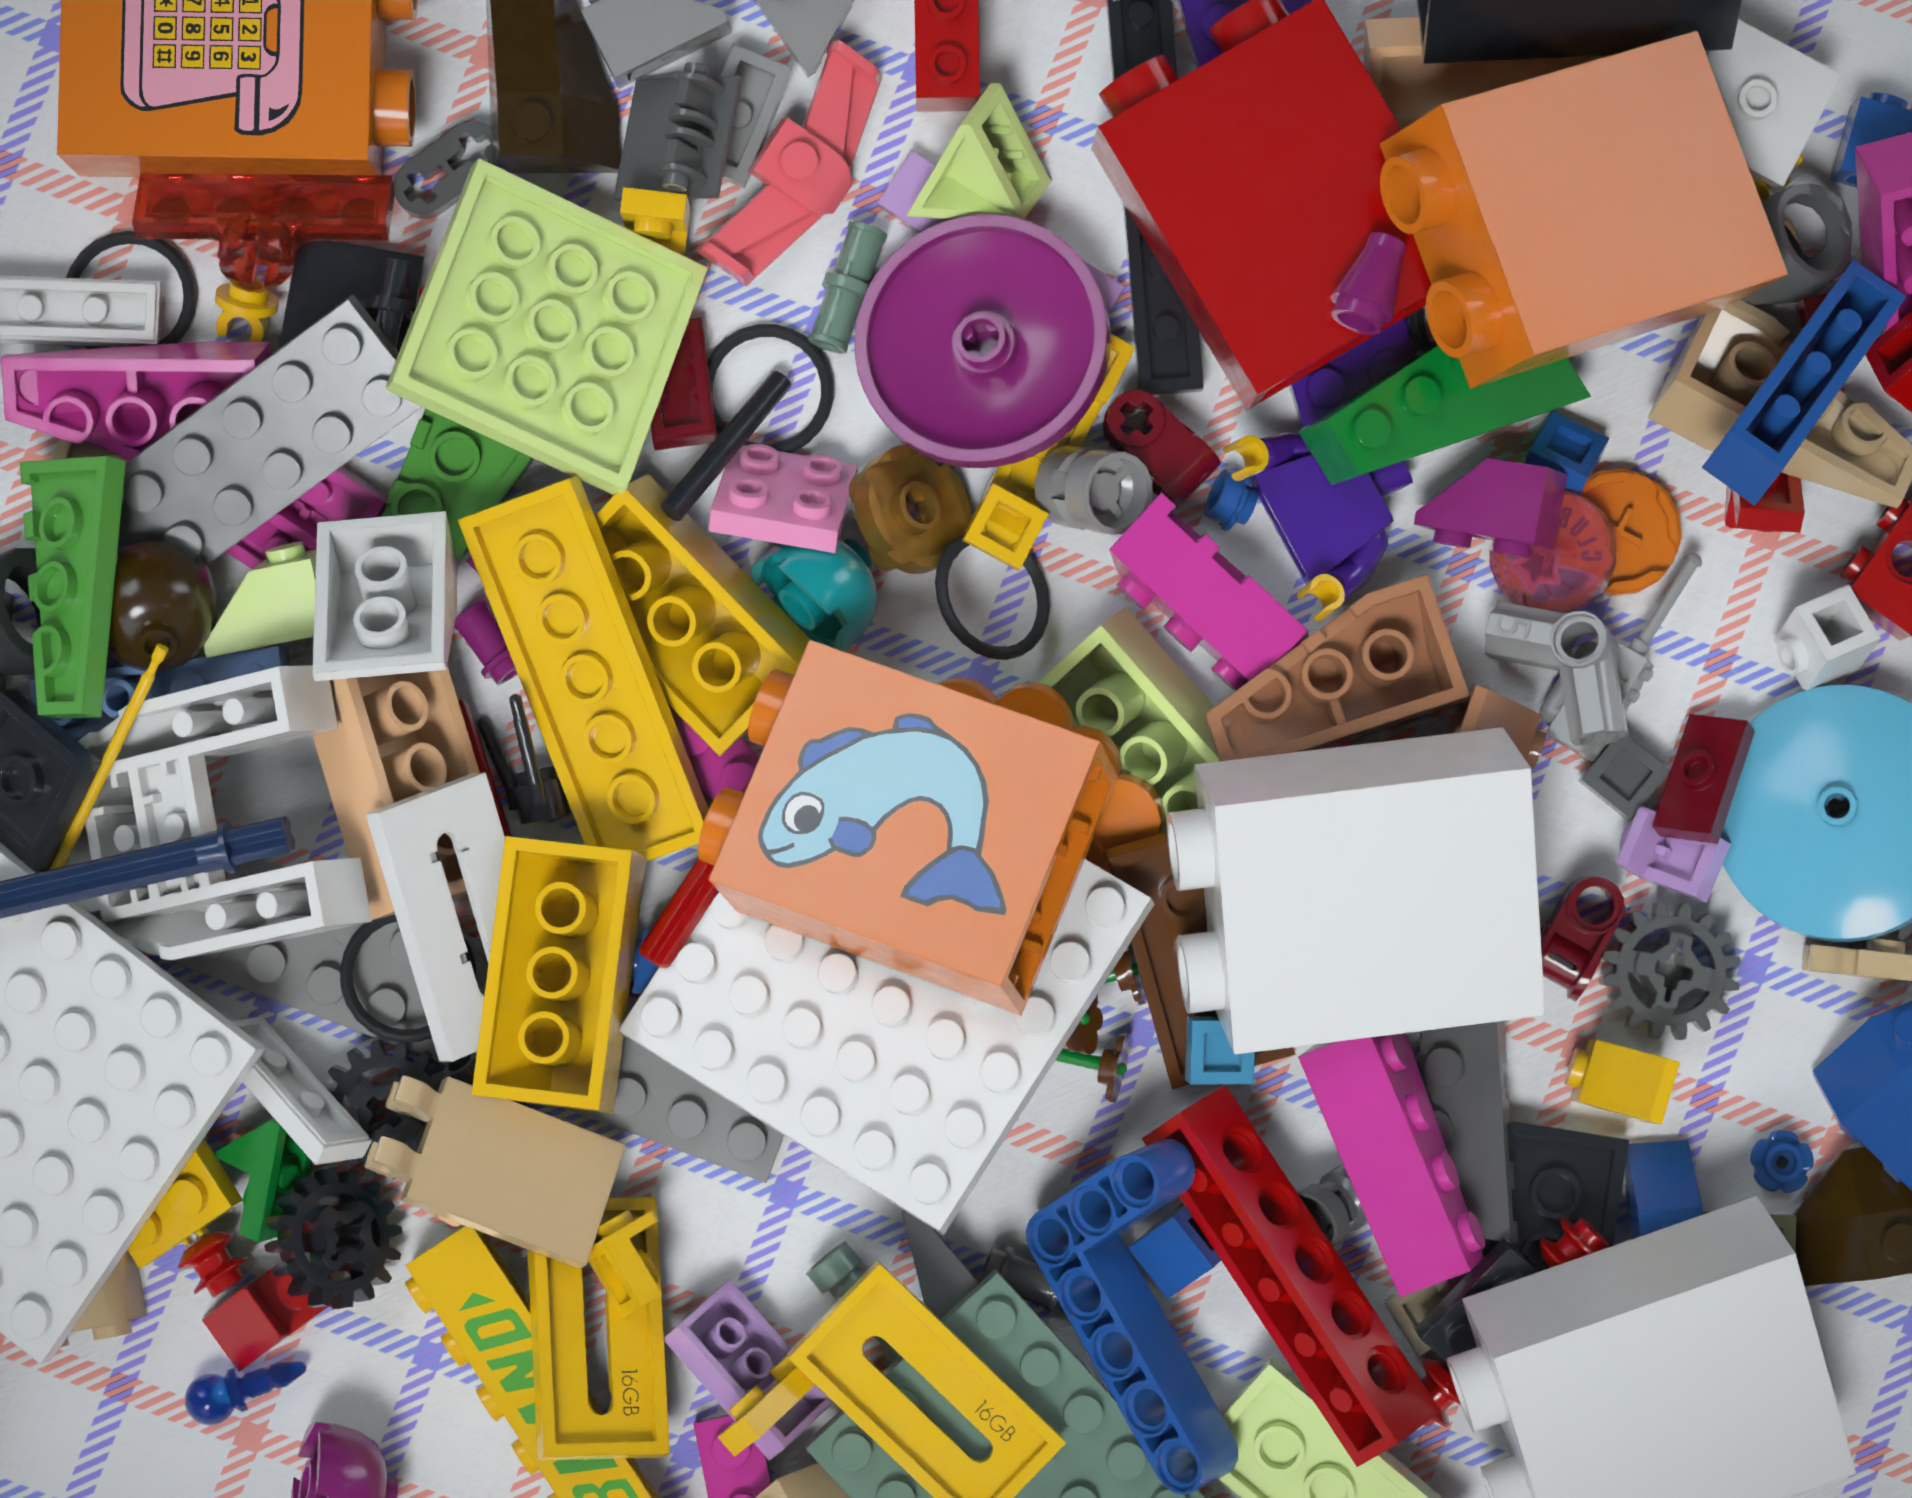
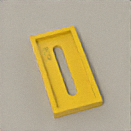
[528,1197,670,1461]
[787,1260,1066,1498]

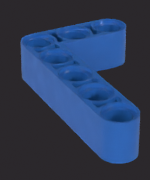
[1026,1138,1238,1495]

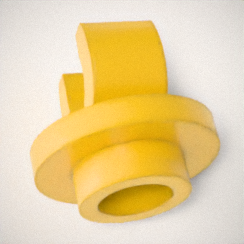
[215,276,279,342]

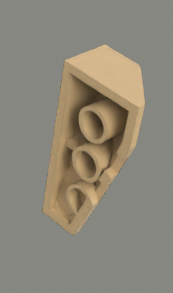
[1648,299,1912,508]

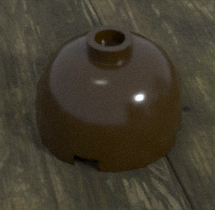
[108,542,217,672]

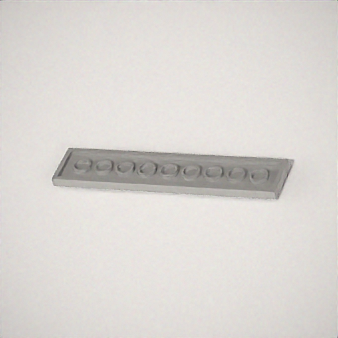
[167,859,784,1183]

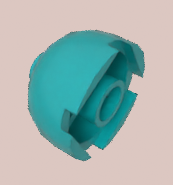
[751,539,877,652]

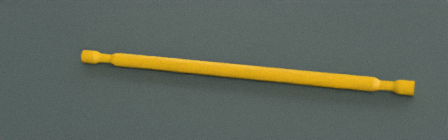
[49,644,169,870]

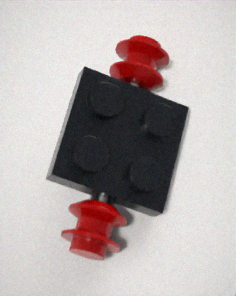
[1414,1218,1609,1427]

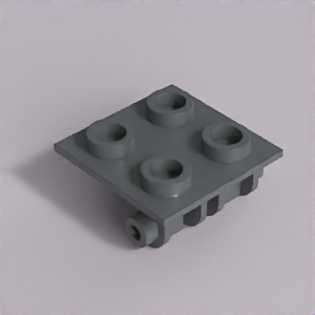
[613,62,742,201]

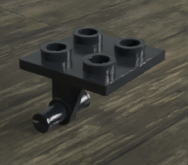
[278,235,425,352]

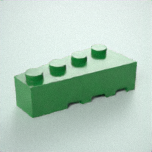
[1298,340,1591,485]

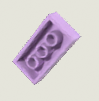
[664,1279,834,1460]

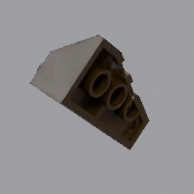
[486,0,620,173]

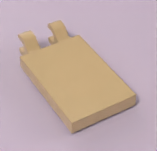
[364,1075,626,1269]

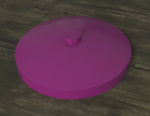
[854,214,1111,468]

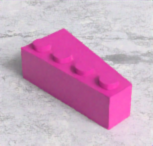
[1298,1033,1485,1297]

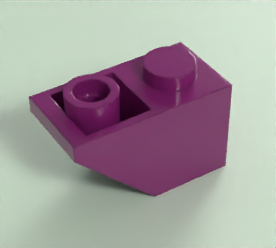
[1414,458,1568,558]

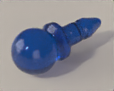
[184,1361,307,1425]

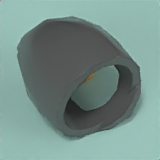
[1740,183,1852,305]

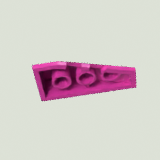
[1,341,271,461]

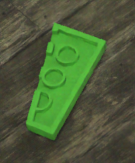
[382,408,535,565]
[20,456,126,718]

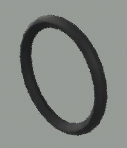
[66,231,197,349]
[708,324,834,453]
[935,533,1050,660]
[340,915,476,1043]

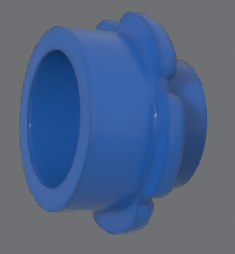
[1204,469,1258,531]
[1750,1130,1814,1193]

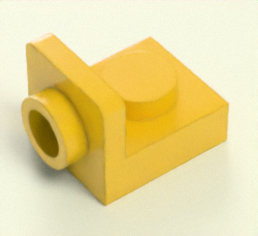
[620,187,691,256]
[588,1209,663,1318]

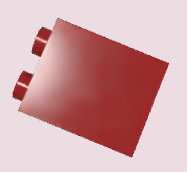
[1091,0,1431,411]

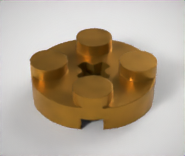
[849,444,972,574]

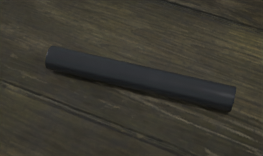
[661,371,791,521]

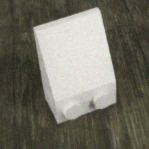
[312,511,458,681]

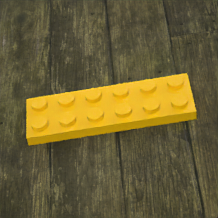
[457,475,709,862]

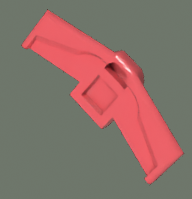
[695,40,882,287]

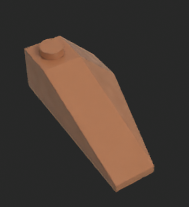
[1204,574,1470,761]

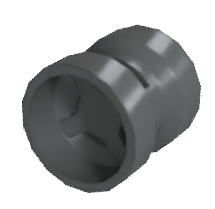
[1298,1165,1368,1246]

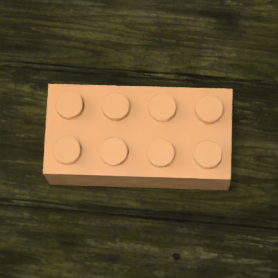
[312,665,480,920]

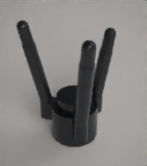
[477,694,571,825]

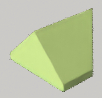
[906,83,1051,220]

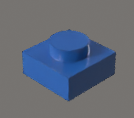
[1524,411,1610,494]

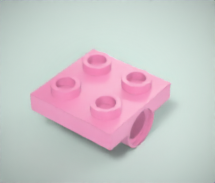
[708,444,858,553]

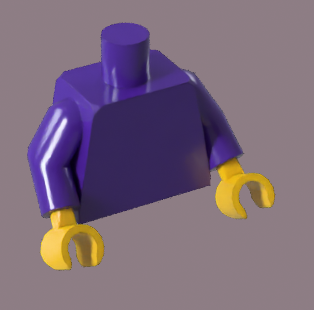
[1223,432,1413,622]

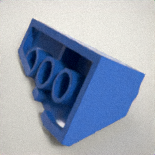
[1813,1001,1912,1191]

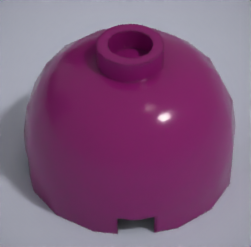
[291,1421,398,1498]

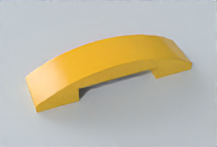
[962,334,1136,571]

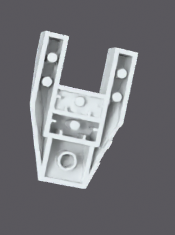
[0,665,372,960]

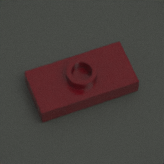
[651,317,717,451]
[1652,714,1755,844]

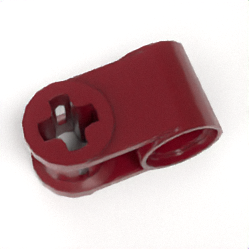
[1102,390,1221,509]
[1540,876,1625,1001]

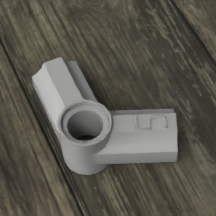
[1484,601,1628,747]

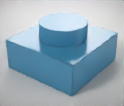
[1185,1016,1255,1085]

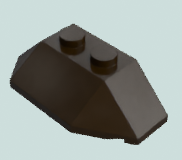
[1792,1146,1912,1286]

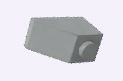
[581,0,731,89]

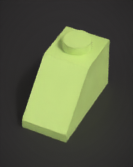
[204,542,317,658]

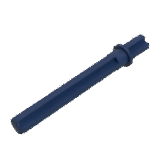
[0,816,295,919]

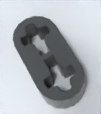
[393,121,492,219]

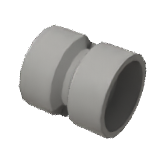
[1035,444,1153,535]

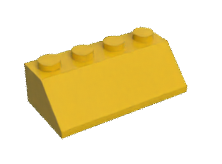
[595,474,811,756]
[472,836,646,1113]

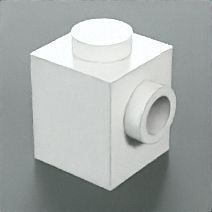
[1774,585,1881,691]

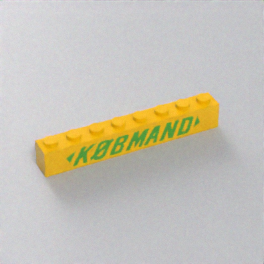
[405,1226,659,1498]

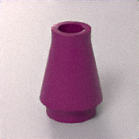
[1331,232,1407,335]

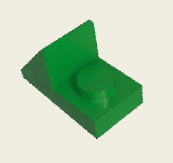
[214,1119,313,1243]

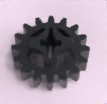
[326,1039,446,1180]
[264,1168,402,1310]

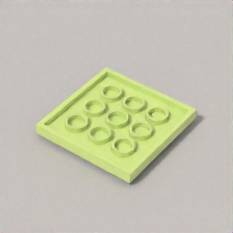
[385,158,708,495]

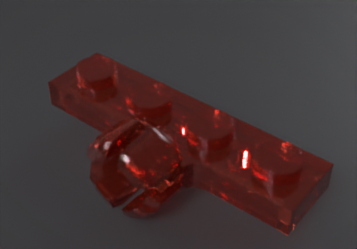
[132,173,395,290]

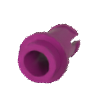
[454,600,518,685]

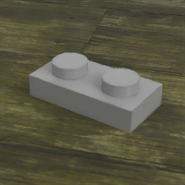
[720,44,793,188]

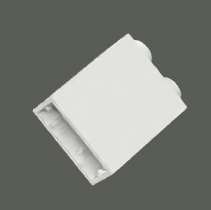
[1167,727,1545,1055]
[1447,1196,1857,1498]

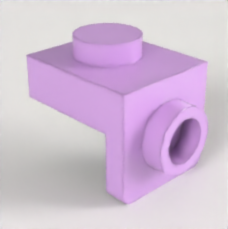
[1617,806,1731,903]

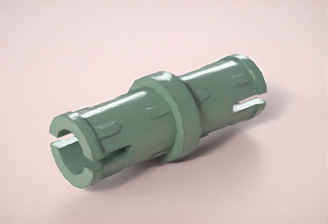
[807,221,888,354]

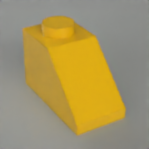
[1565,1039,1680,1125]

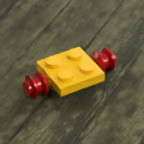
[127,1138,250,1298]

